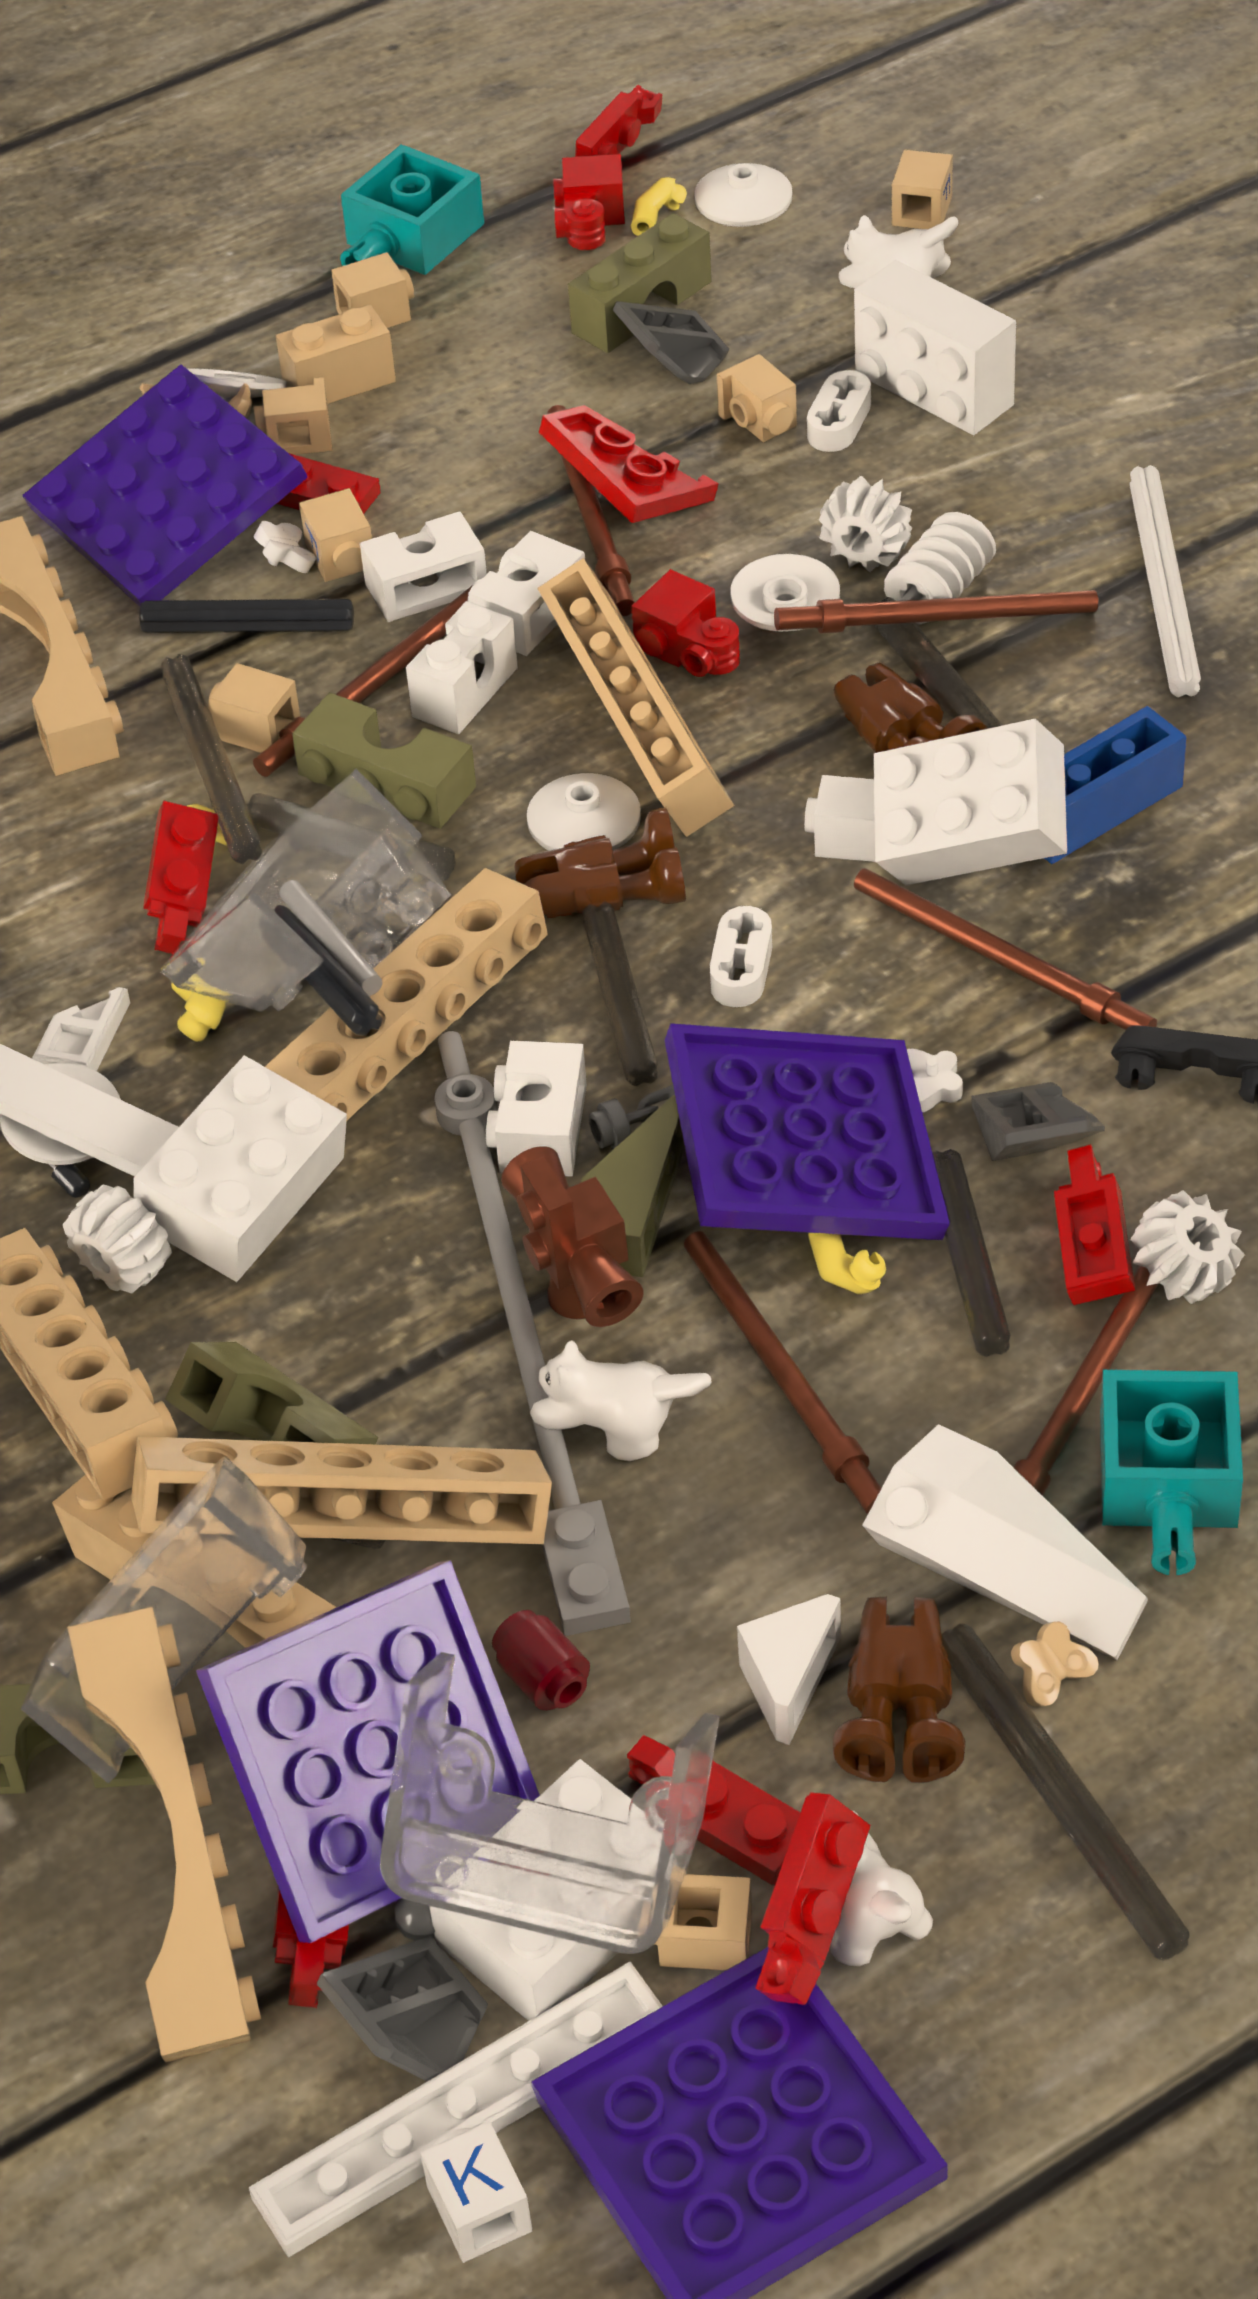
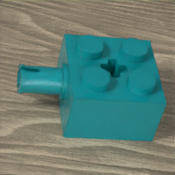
[340,144,484,275]
[1100,1370,1243,1575]

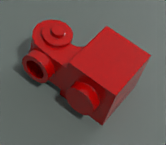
[553,154,625,250]
[631,569,740,677]

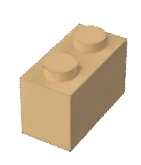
[276,304,396,404]

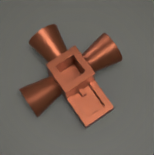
[501,1146,644,1327]

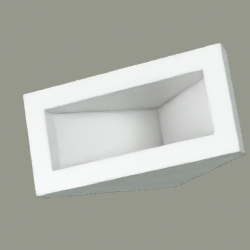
[737,1594,841,1745]

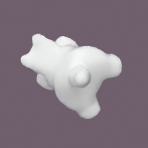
[839,215,958,288]
[530,1340,712,1461]
[830,1811,933,1966]

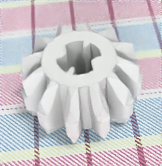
[819,475,912,572]
[63,1184,172,1293]
[1130,1190,1245,1304]

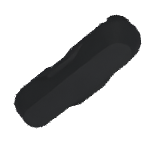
[1111,1025,1258,1104]

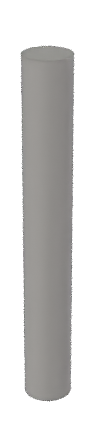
[279,880,382,996]

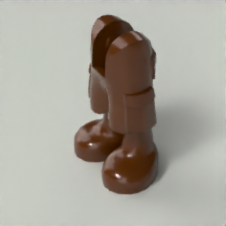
[834,662,988,753]
[514,807,686,918]
[833,1597,966,1783]

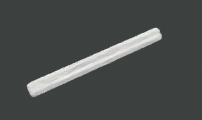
[1130,465,1201,698]

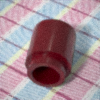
[492,1610,590,1711]

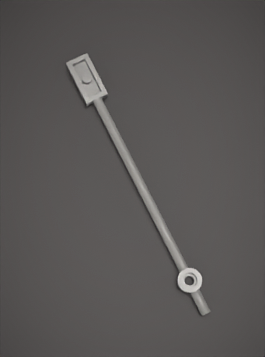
[435,1031,631,1636]

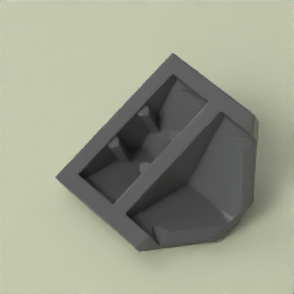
[613,301,729,384]
[971,1082,1105,1161]
[317,1935,488,2081]

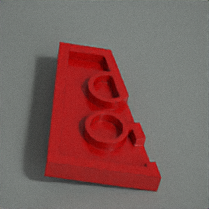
[539,405,719,523]

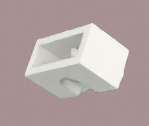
[360,511,487,622]
[468,531,585,656]
[406,601,518,735]
[486,1041,587,1176]

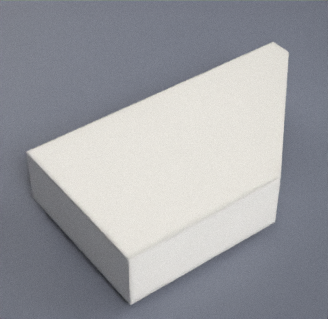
[32,987,130,1071]

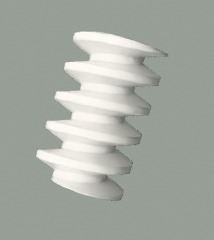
[884,512,996,625]

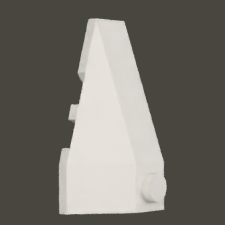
[862,1424,1148,1660]

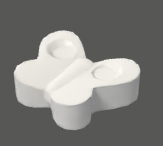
[254,521,316,573]
[907,1049,963,1112]

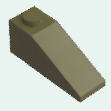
[581,1095,685,1277]

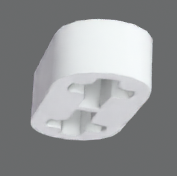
[807,370,871,452]
[710,906,772,1007]

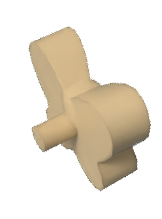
[1011,1621,1099,1707]

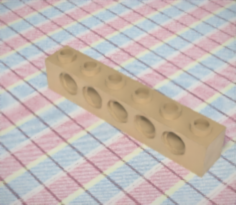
[537,558,734,837]
[265,868,548,1122]
[0,1228,178,1501]
[131,1436,552,1544]

